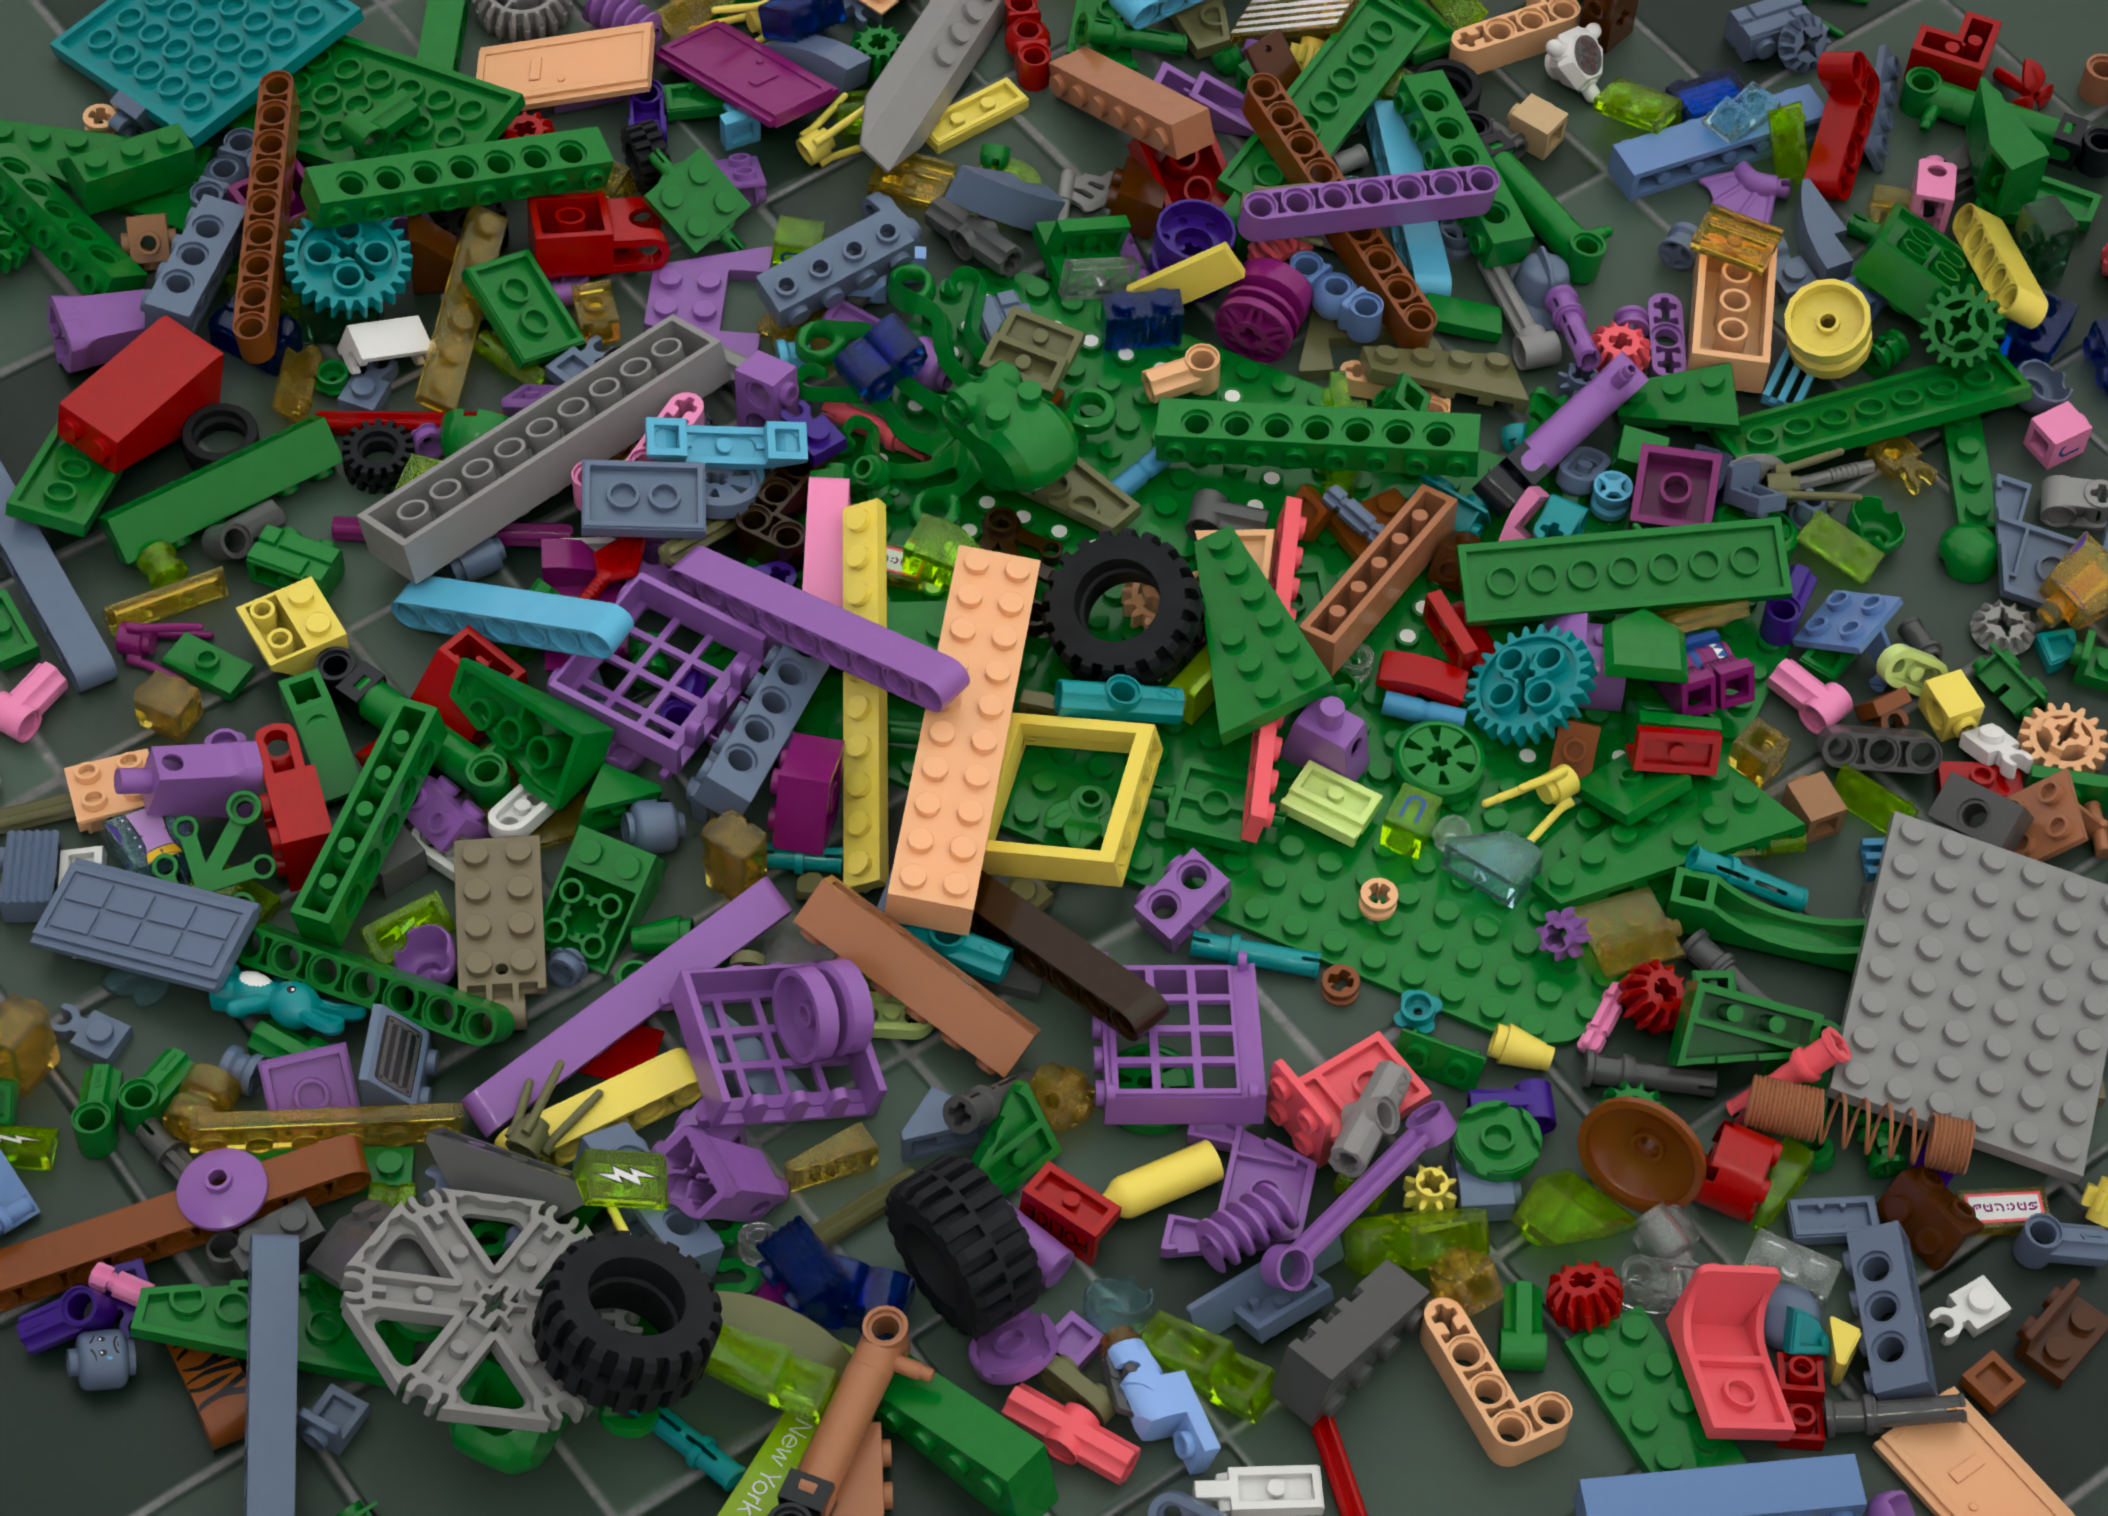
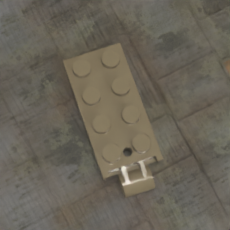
[453,835,547,1032]

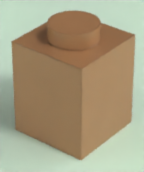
[1781,771,1848,845]

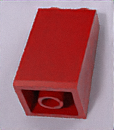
[57,315,224,474]

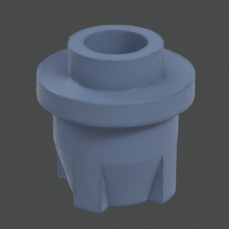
[1788,488,1829,536]

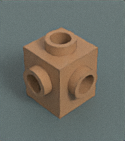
[121,212,177,271]

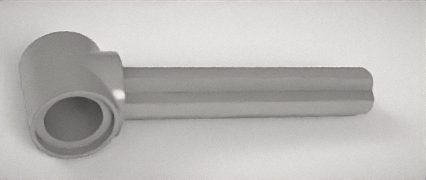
[1477,259,1562,371]

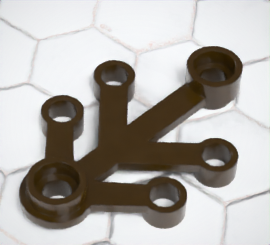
[975,506,1063,637]

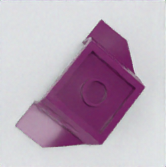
[541,538,630,672]

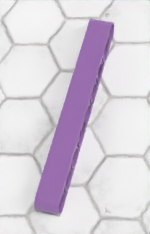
[667,545,970,712]
[459,876,793,1138]

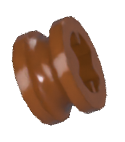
[1321,964,1360,1007]

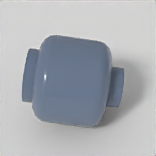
[621,799,686,854]

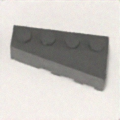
[1269,1259,1430,1427]

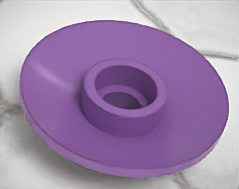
[176,1148,268,1231]

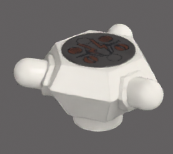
[1545,22,1603,103]

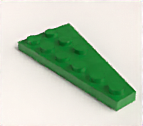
[0,120,214,235]
[1194,524,1336,746]
[1531,757,1806,915]
[130,1273,417,1391]

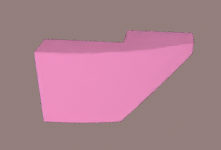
[1499,486,1550,541]

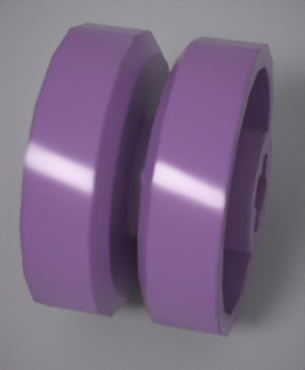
[772,958,874,1065]

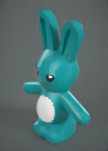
[209,964,366,1036]

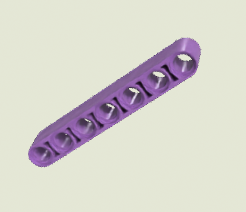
[1237,165,1500,242]

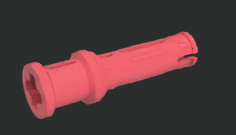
[1726,1026,1852,1125]

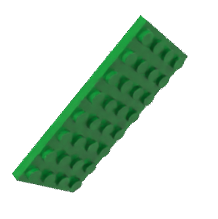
[219,35,526,166]

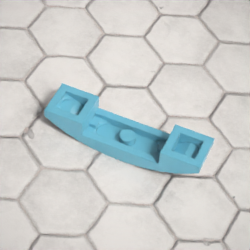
[645,417,808,470]

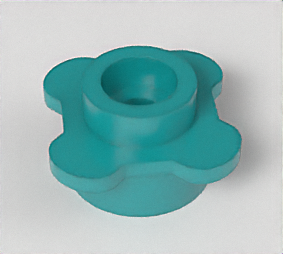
[1393,990,1442,1035]

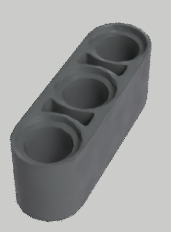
[1816,724,1943,774]

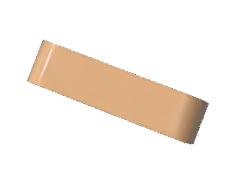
[1448,0,1581,75]
[1419,1297,1573,1467]

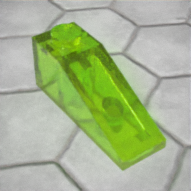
[902,513,983,591]

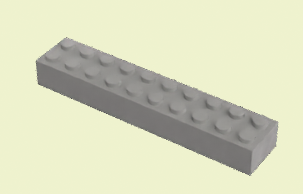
[357,314,731,584]

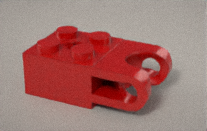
[527,192,670,279]
[255,723,332,892]

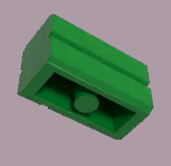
[246,524,345,601]

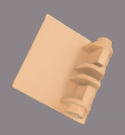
[64,748,149,834]

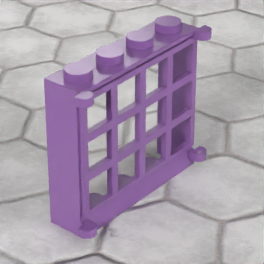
[546,572,768,782]
[1091,952,1267,1125]
[658,960,888,1128]

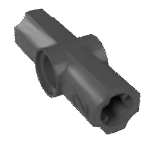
[924,196,1025,278]

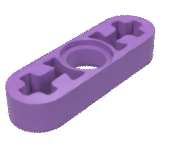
[1646,293,1687,378]

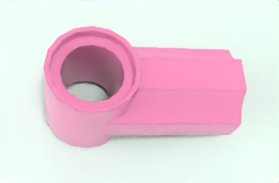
[1766,658,1853,735]
[0,661,68,743]

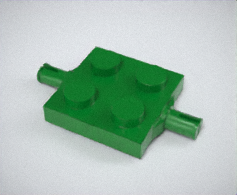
[642,147,752,257]
[1149,759,1287,854]

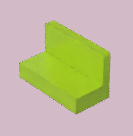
[1167,643,1215,725]

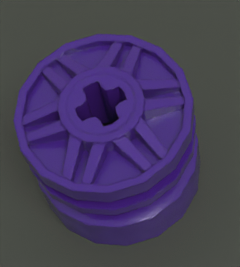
[1147,199,1237,303]

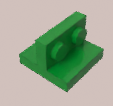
[1031,215,1131,291]

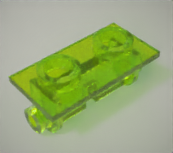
[1767,101,1809,184]
[1795,509,1885,584]
[1833,763,1919,833]

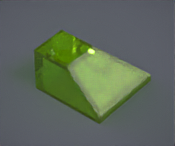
[1511,1168,1639,1247]

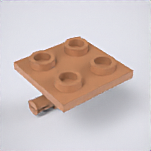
[2006,768,2108,862]

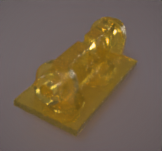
[271,345,323,424]

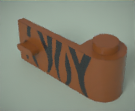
[166,1344,246,1451]

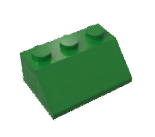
[57,123,196,215]

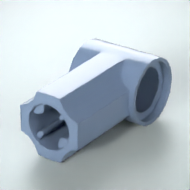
[2012,1213,2108,1269]

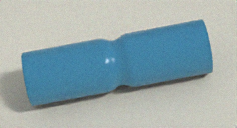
[1111,446,1172,496]
[1381,690,1468,727]

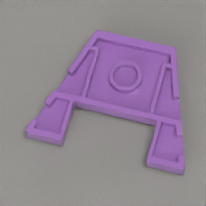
[644,246,773,357]
[1160,1124,1317,1258]

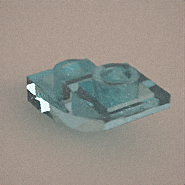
[1702,81,1781,144]

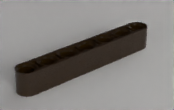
[970,870,1169,1041]

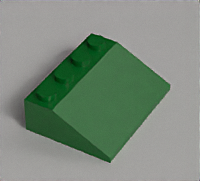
[1851,201,2009,353]

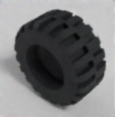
[1041,528,1205,686]
[884,1155,1043,1337]
[532,1230,723,1414]

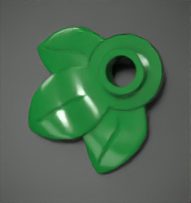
[1043,785,1113,849]

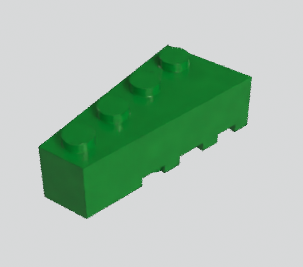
[876,1355,1059,1516]

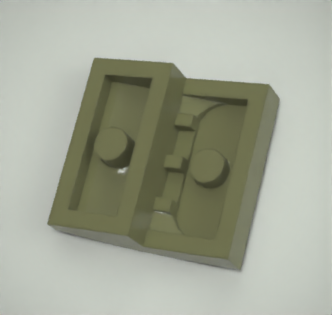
[979,305,1085,395]

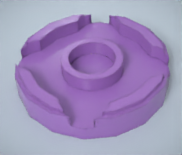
[968,1309,1059,1385]

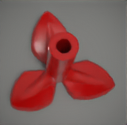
[1992,58,2054,110]

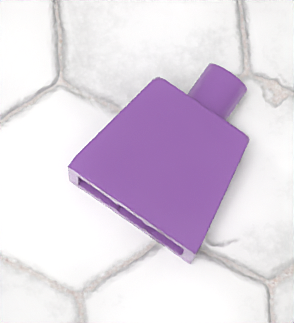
[1280,696,1370,782]

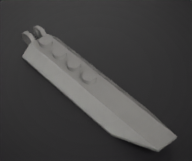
[859,0,1005,173]

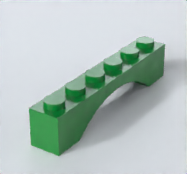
[1662,866,1866,973]

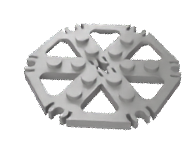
[340,1188,643,1433]

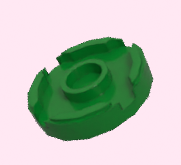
[1452,1100,1543,1183]

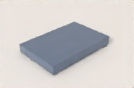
[581,459,706,539]

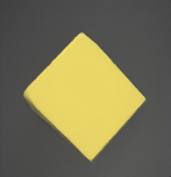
[1825,1316,1862,1386]

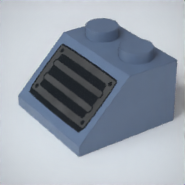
[358,1003,439,1130]

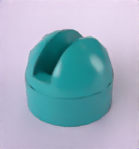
[1500,423,1527,454]

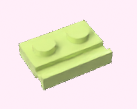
[1279,760,1383,848]

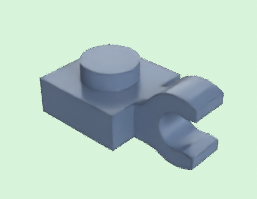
[1766,234,1817,303]

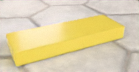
[925,77,1029,154]
[1125,241,1246,320]

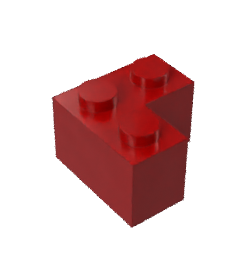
[1903,11,2003,91]

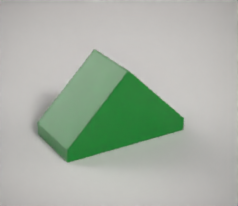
[575,762,662,832]

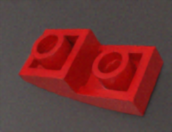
[1375,650,1469,707]
[1775,1352,1825,1451]

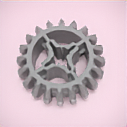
[473,0,573,43]

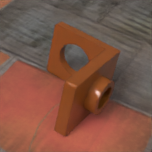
[1549,718,1601,780]

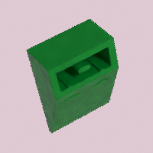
[1965,77,2050,218]
[544,825,669,976]

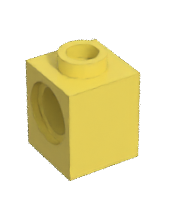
[1917,669,1985,742]

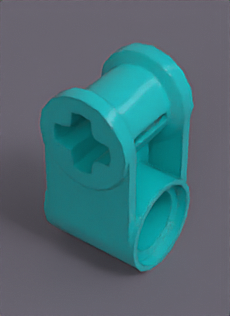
[1533,494,1590,538]

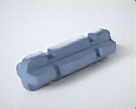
[1321,485,1386,544]

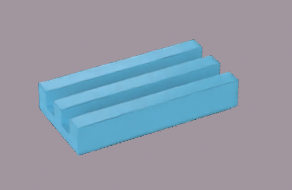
[1760,344,1815,408]

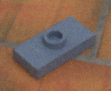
[1784,1195,1880,1246]

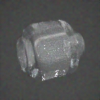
[1633,1201,1700,1271]

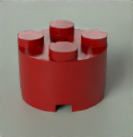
[1693,1119,1784,1223]

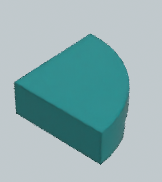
[2033,627,2076,674]
[1782,1306,1831,1355]

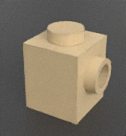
[1506,93,1569,160]

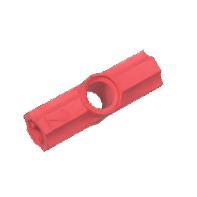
[1001,1382,1141,1486]

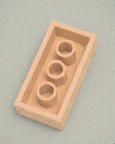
[1686,238,1778,394]

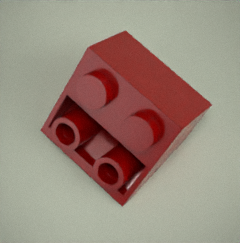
[411,625,528,745]

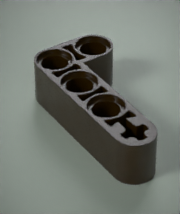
[736,453,840,573]

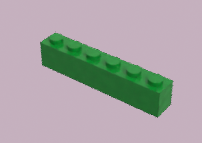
[97,415,344,567]

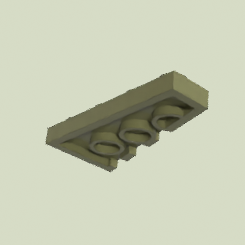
[1359,345,1530,413]
[1017,457,1141,536]

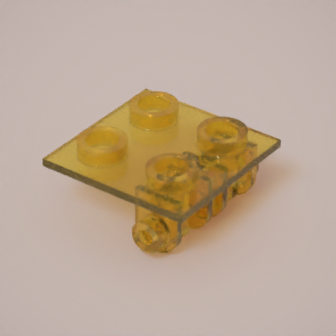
[1574,886,1685,979]

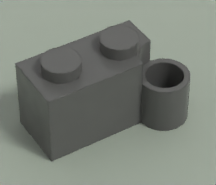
[206,1196,326,1280]

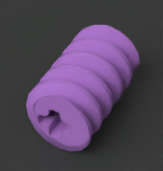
[582,0,663,52]
[1195,1182,1299,1273]

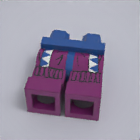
[1648,629,1755,716]

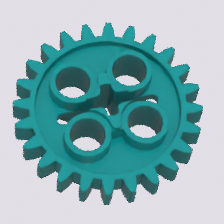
[283,218,413,320]
[1465,624,1598,747]

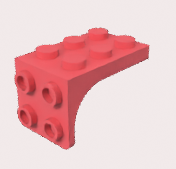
[1266,1031,1432,1169]
[1665,1263,1796,1441]

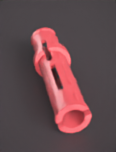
[820,402,931,462]

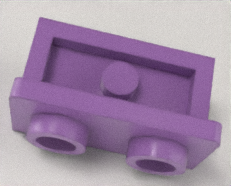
[406,775,491,853]

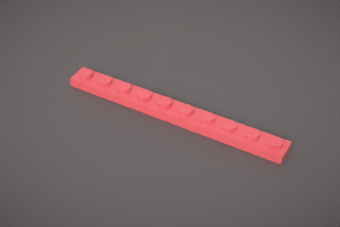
[1240,496,1307,843]

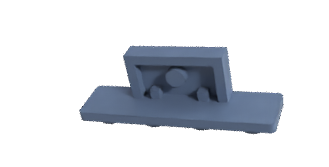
[1864,44,1902,172]
[1186,1235,1344,1344]

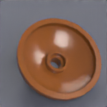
[1577,1096,1707,1214]

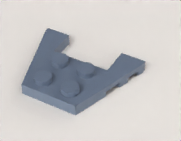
[1992,473,2108,622]

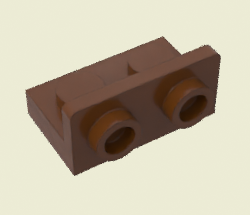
[2014,1277,2108,1389]

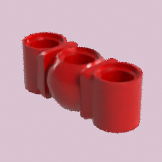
[1004,0,1051,92]

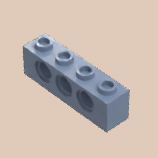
[140,194,246,334]
[573,1121,725,1278]
[1842,1220,1939,1400]

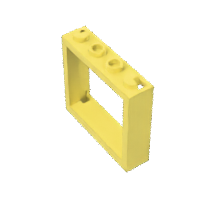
[982,712,1163,887]

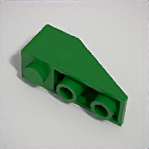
[278,668,360,805]

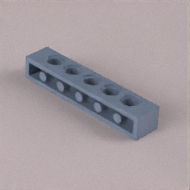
[692,643,829,825]

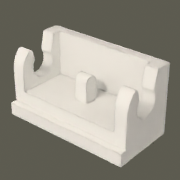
[337,315,434,375]

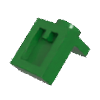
[2069,629,2108,692]

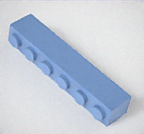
[1608,84,1825,201]
[1573,1453,1867,1516]

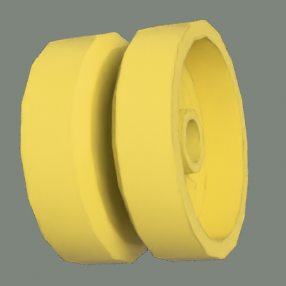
[1784,279,1873,379]

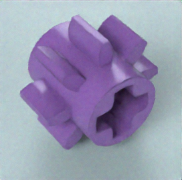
[1536,907,1593,961]

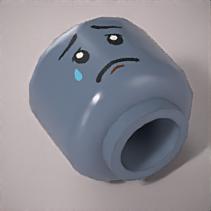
[66,1329,136,1391]

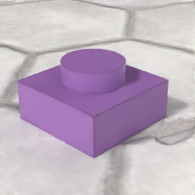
[1055,1310,1106,1371]

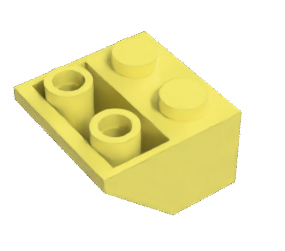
[236,576,349,676]

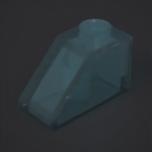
[1441,830,1545,909]

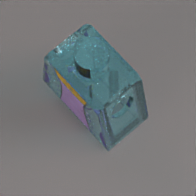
[103,807,191,886]

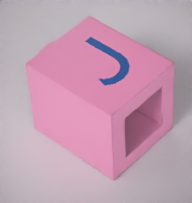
[2023,401,2093,470]

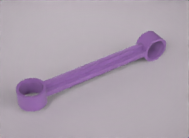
[1260,1100,1457,1291]

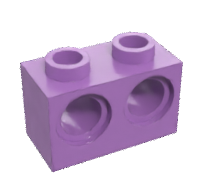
[734,350,799,427]
[1134,848,1232,954]

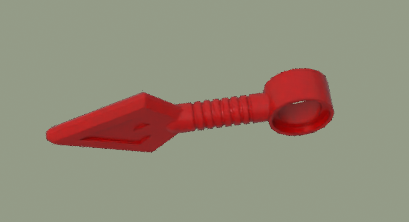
[577,537,648,600]

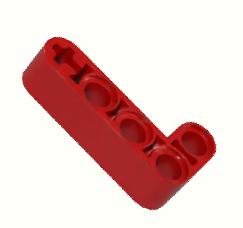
[1804,51,1880,201]

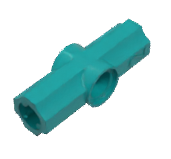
[1053,674,1185,724]
[898,923,1014,985]

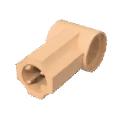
[1141,343,1220,404]

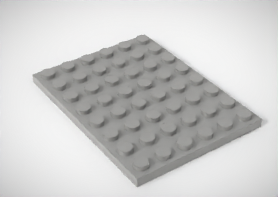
[1825,811,2108,1184]

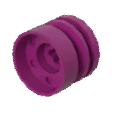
[1214,258,1313,362]

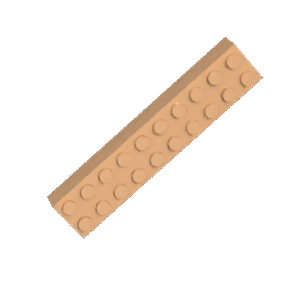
[884,545,1041,937]

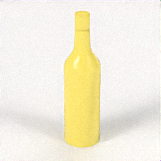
[1102,1139,1224,1219]

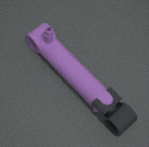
[1472,351,1649,518]

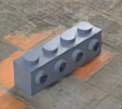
[756,205,915,330]

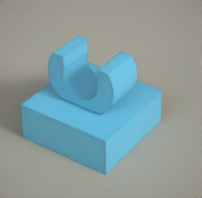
[719,103,761,151]

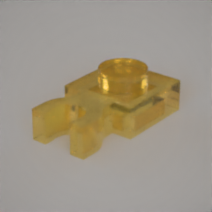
[1864,436,1939,495]

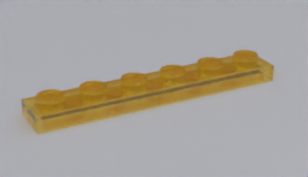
[414,205,508,412]
[189,1102,464,1154]

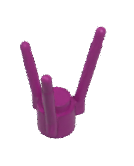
[116,621,214,684]

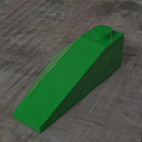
[449,657,615,810]

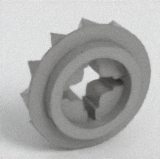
[1970,599,2036,655]

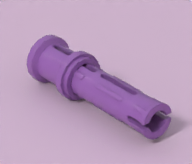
[1544,285,1601,371]

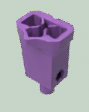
[47,289,146,373]
[114,741,263,819]
[659,1126,789,1224]

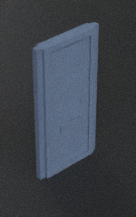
[30,858,262,994]

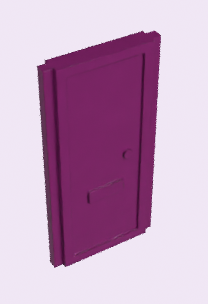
[654,21,839,128]

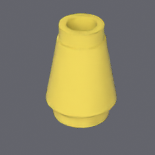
[1487,1023,1555,1072]

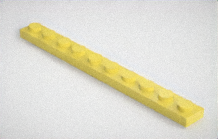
[843,498,889,893]

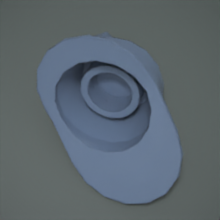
[1509,246,1572,331]

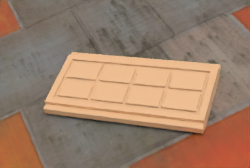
[476,21,655,111]
[1872,1386,2076,1516]

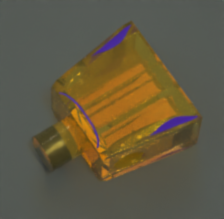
[2036,530,2108,630]

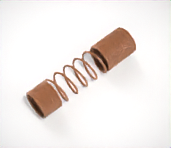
[1743,1073,1976,1176]

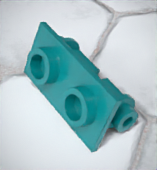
[1408,474,1493,537]

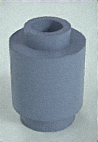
[445,536,507,582]

